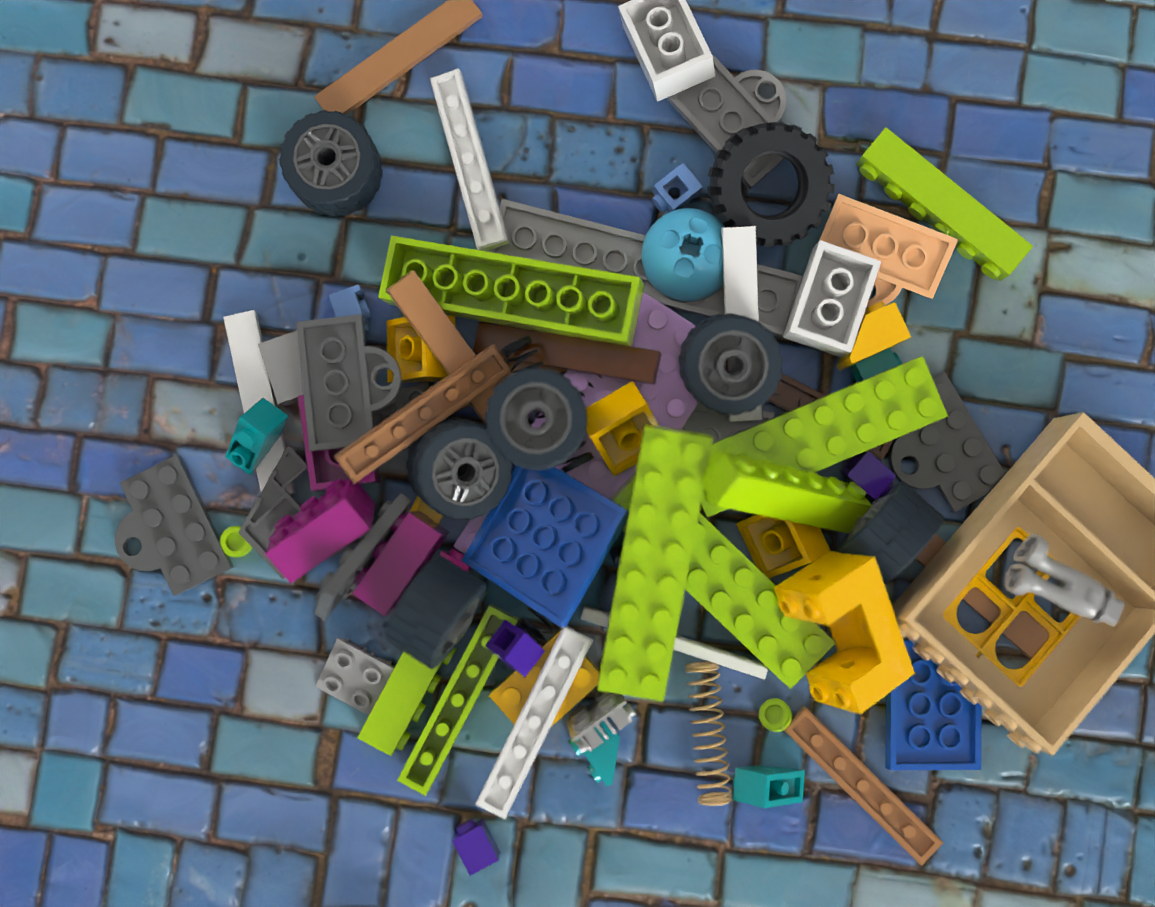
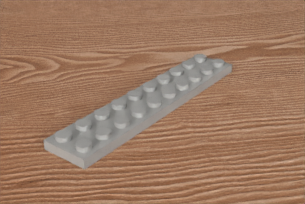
[488,199,803,337]

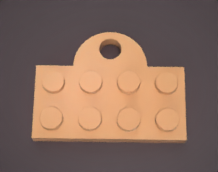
[819,194,958,307]

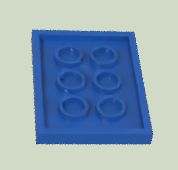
[885,639,982,771]

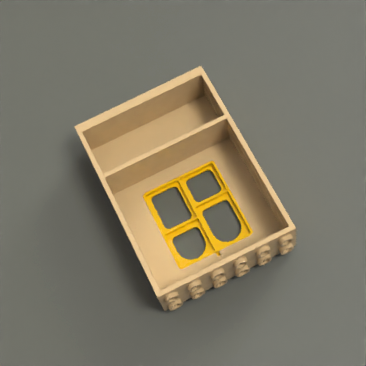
[892,412,1155,756]

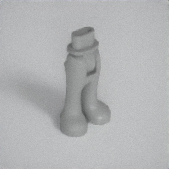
[1005,534,1124,626]

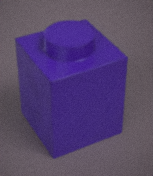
[840,450,897,500]
[485,620,545,677]
[452,819,501,876]

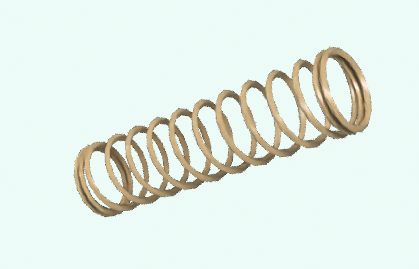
[685,661,733,806]

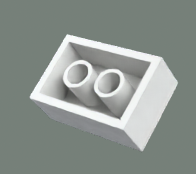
[618,0,715,102]
[783,240,881,358]

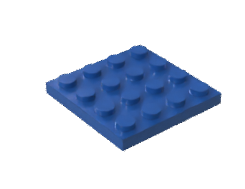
[461,466,629,628]

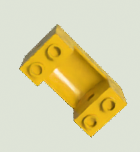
[774,551,915,714]

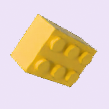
[489,627,599,728]

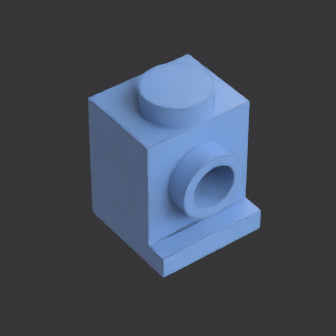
[652,163,703,213]
[329,284,372,334]

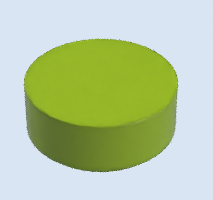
[220,526,252,557]
[759,698,792,732]

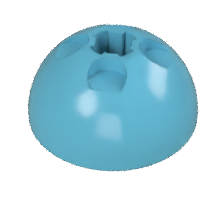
[641,208,726,302]

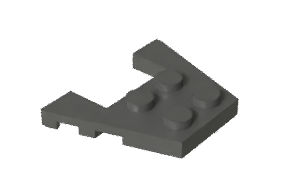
[238,445,360,579]

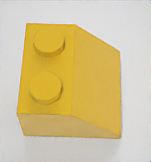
[836,301,911,371]
[386,315,455,383]
[586,381,659,476]
[736,514,831,578]

